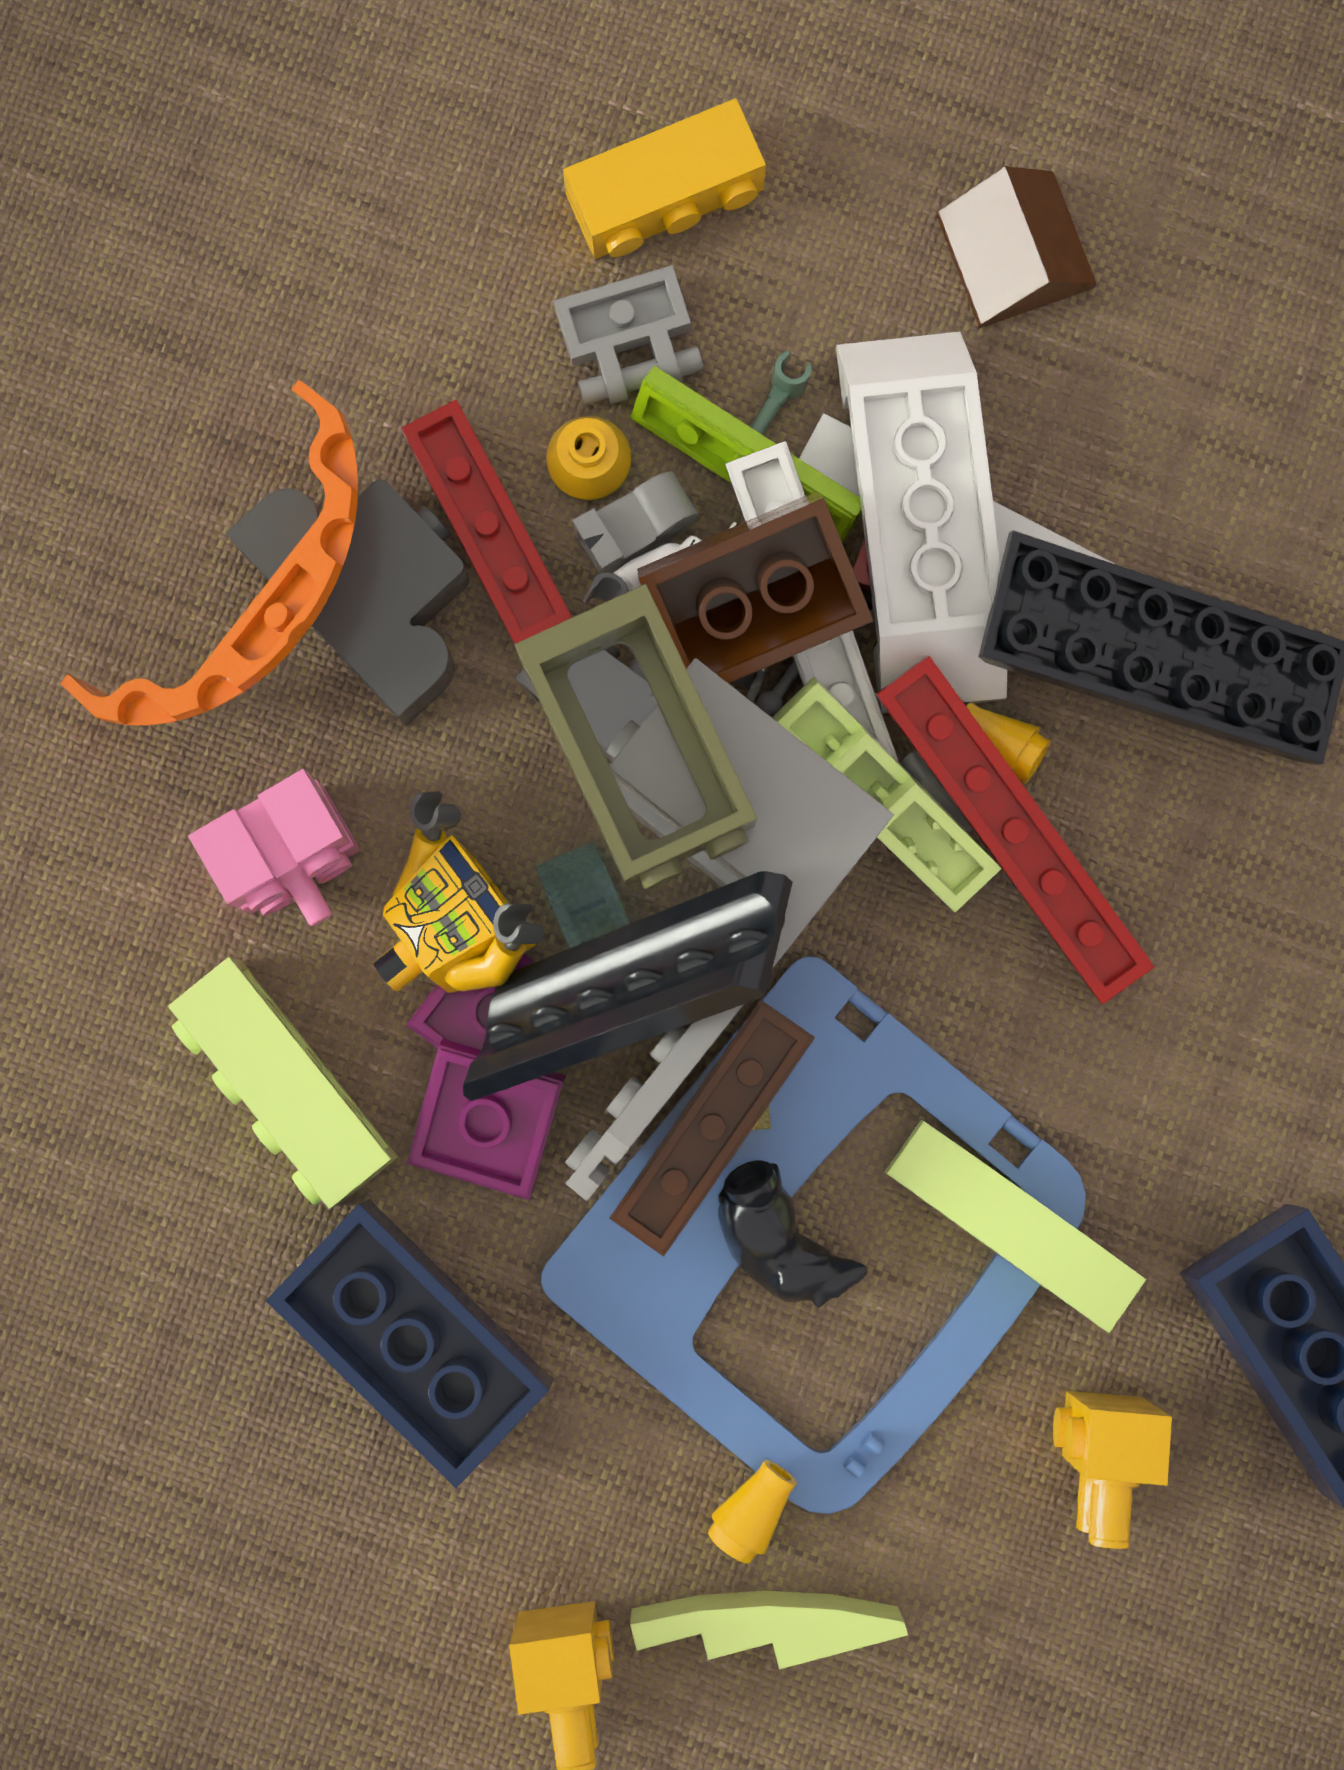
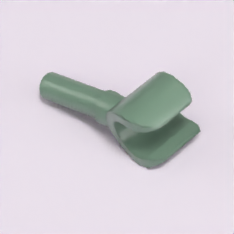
[750,351,812,435]

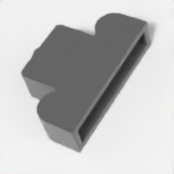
[226,479,469,726]

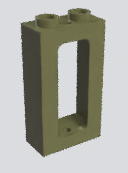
[514,584,757,890]

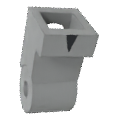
[572,471,700,574]

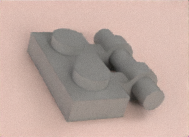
[553,265,704,406]

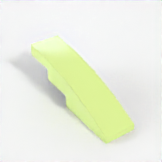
[772,677,1002,913]
[884,1120,1147,1333]
[630,1591,908,1670]

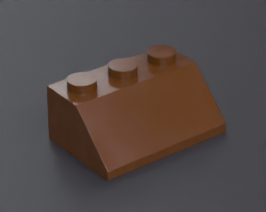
[637,491,874,683]

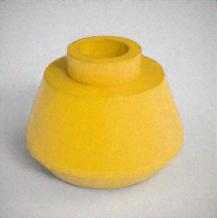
[546,416,631,500]

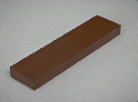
[609,999,815,1257]

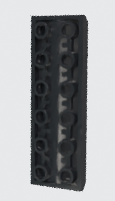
[978,530,1344,765]
[463,871,793,1101]

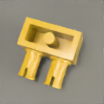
[1053,1391,1172,1549]
[509,1601,614,1770]

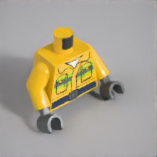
[373,791,544,993]

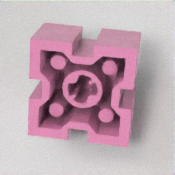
[188,769,361,926]

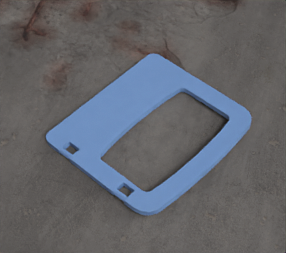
[541,956,1086,1514]

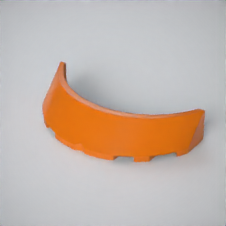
[60,380,358,726]

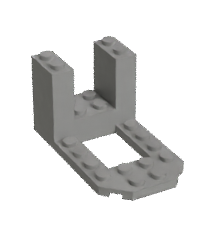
[565,658,894,1201]

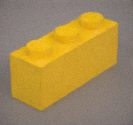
[563,98,766,260]

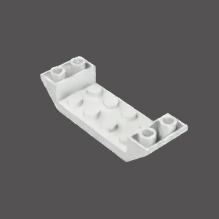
[836,331,1007,714]

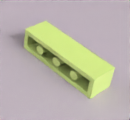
[168,957,398,1209]

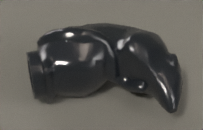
[718,1160,868,1307]

